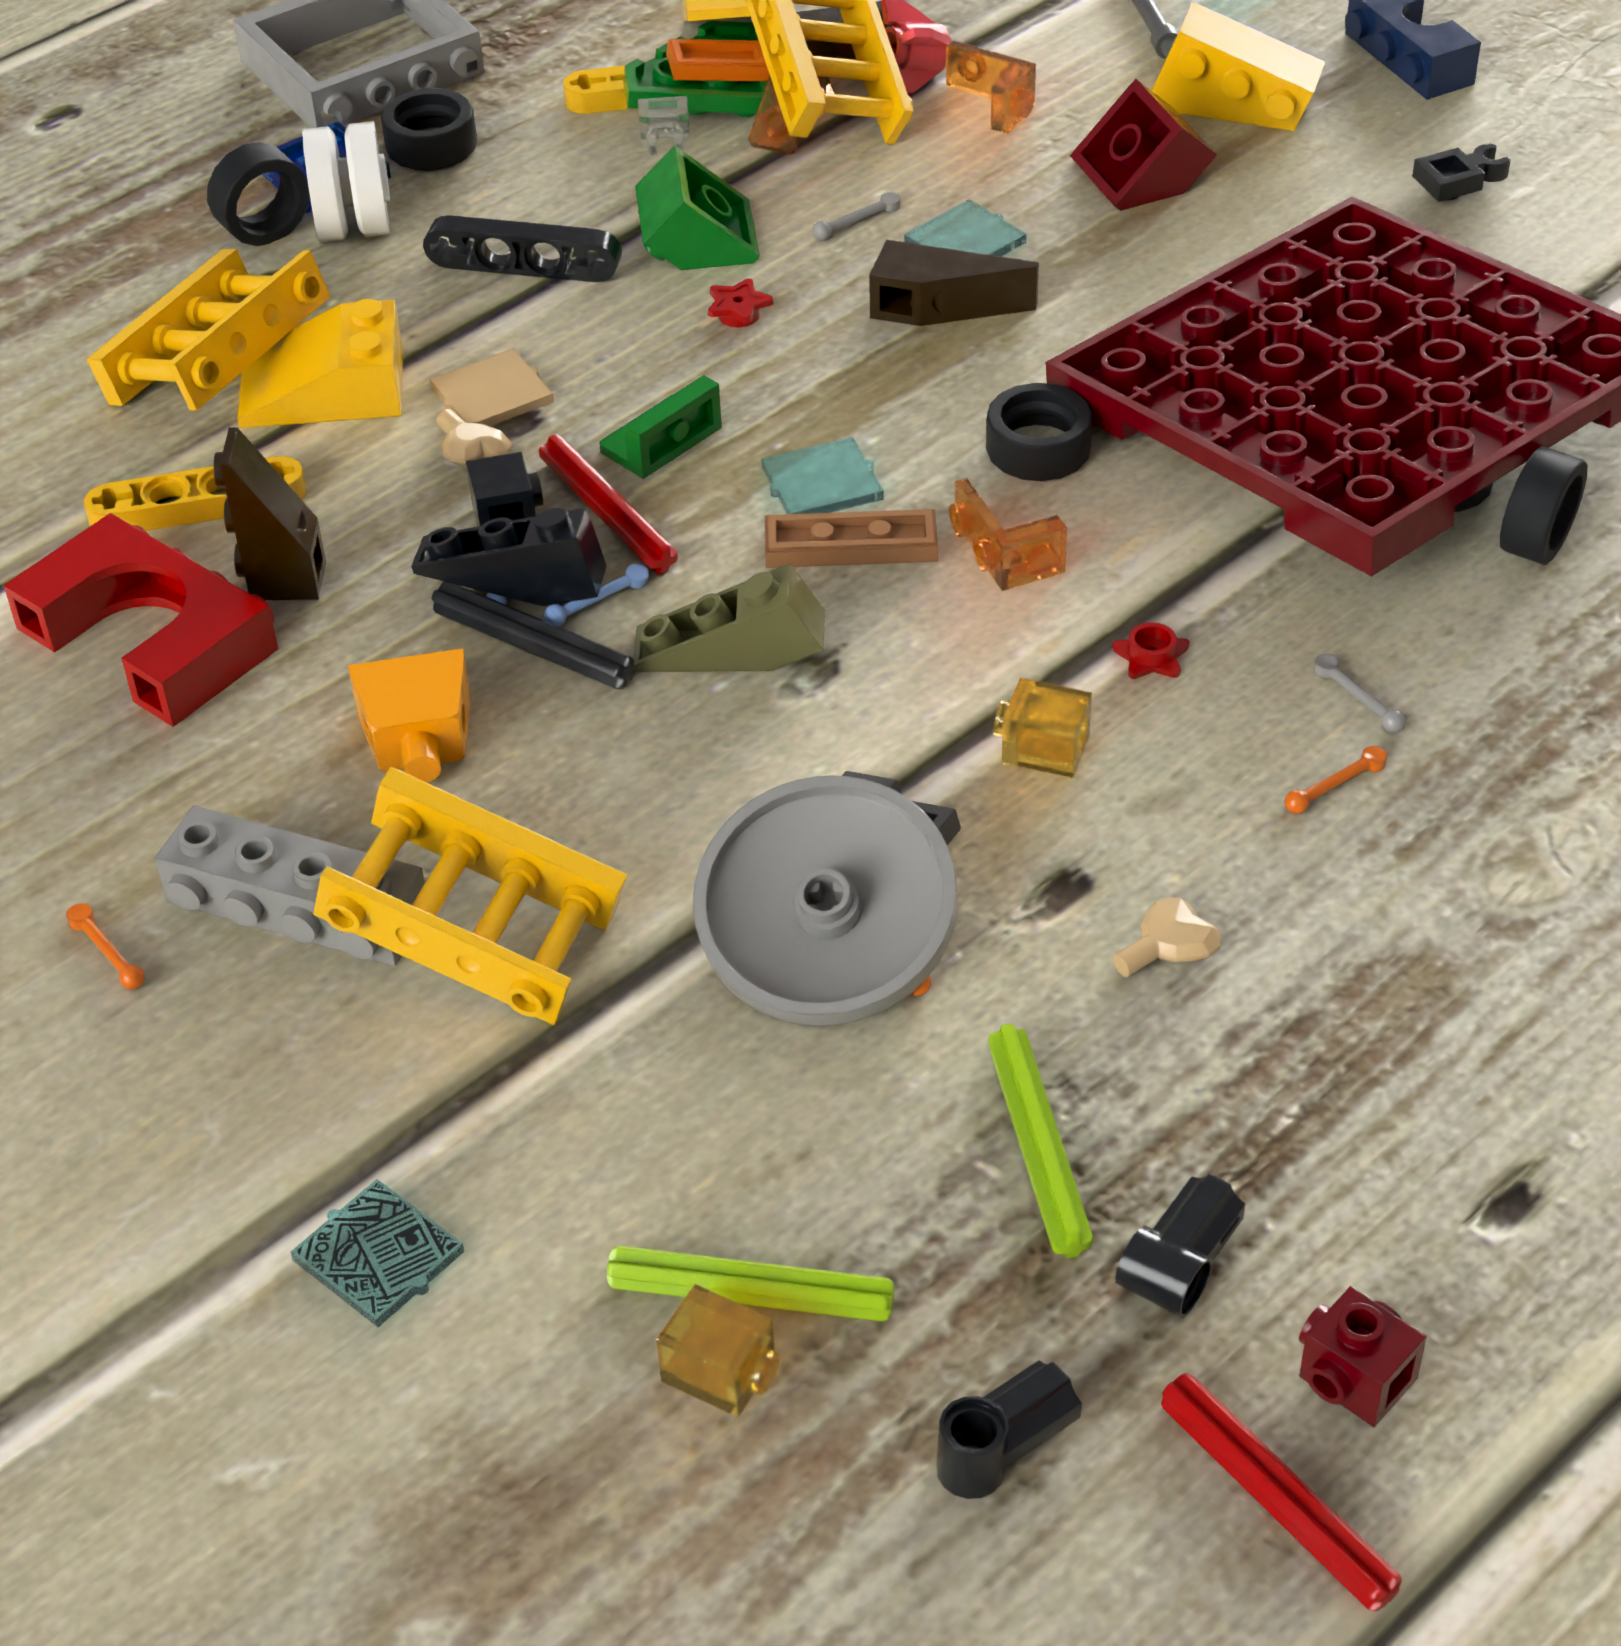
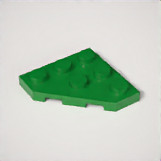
[623,20,773,117]

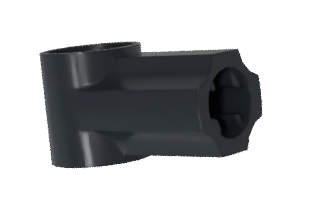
[1115,1174,1246,1318]
[936,1360,1082,1499]

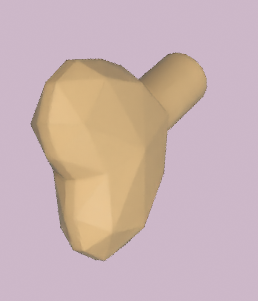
[436,409,512,467]
[1112,897,1221,977]

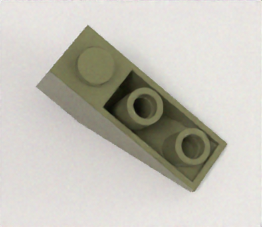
[633,563,825,672]

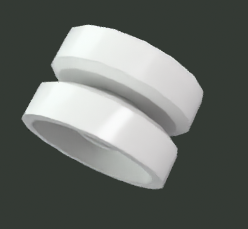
[302,121,391,242]

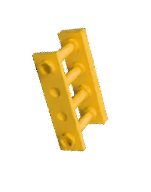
[746,0,914,145]
[86,249,331,411]
[313,767,628,1026]

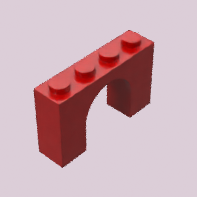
[3,513,278,727]

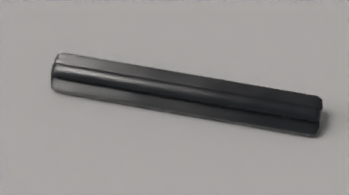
[431,582,635,689]

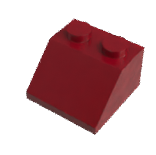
[1070,78,1217,211]

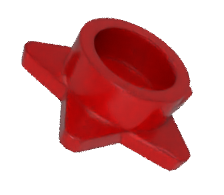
[708,278,774,328]
[1112,622,1190,679]

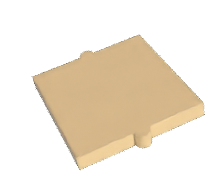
[430,348,554,426]

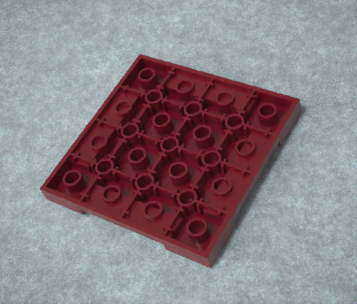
[1045,196,1621,577]

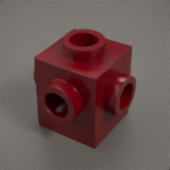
[1299,1286,1427,1428]

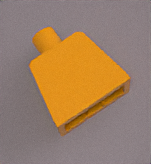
[348,648,471,783]

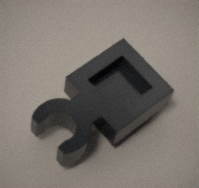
[1412,144,1511,202]

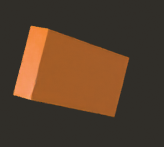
[666,39,769,81]

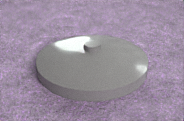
[693,775,958,1026]

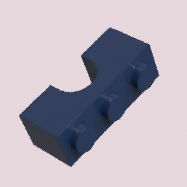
[1345,0,1481,100]

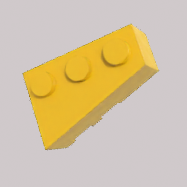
[1152,2,1325,131]

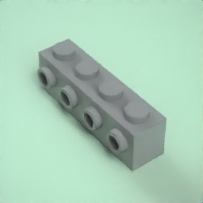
[155,805,425,966]

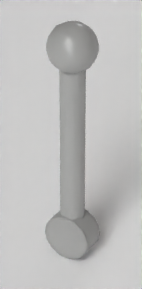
[812,192,900,241]
[1314,654,1406,733]

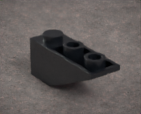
[411,507,607,606]

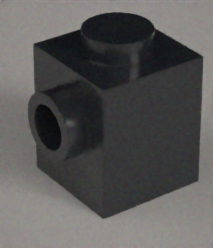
[466,452,544,526]

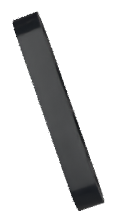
[423,215,622,282]

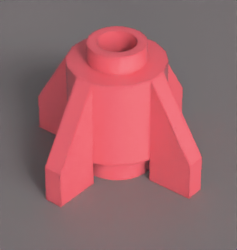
[881,0,953,95]

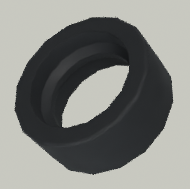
[381,88,477,170]
[207,142,309,246]
[986,383,1092,481]
[1500,446,1588,565]

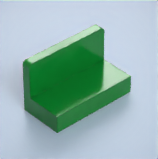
[599,375,722,479]

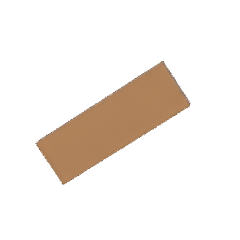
[765,509,938,568]

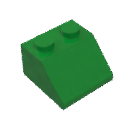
[635,145,760,270]

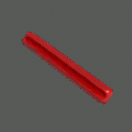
[539,435,678,574]
[1161,1373,1402,1612]

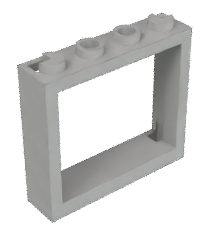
[233,0,485,130]

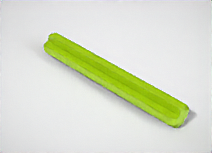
[987,1023,1094,1259]
[607,1245,894,1322]

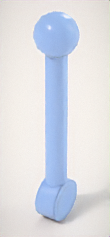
[544,564,648,626]

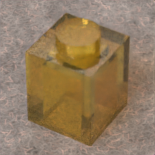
[994,677,1092,778]
[656,1284,780,1417]

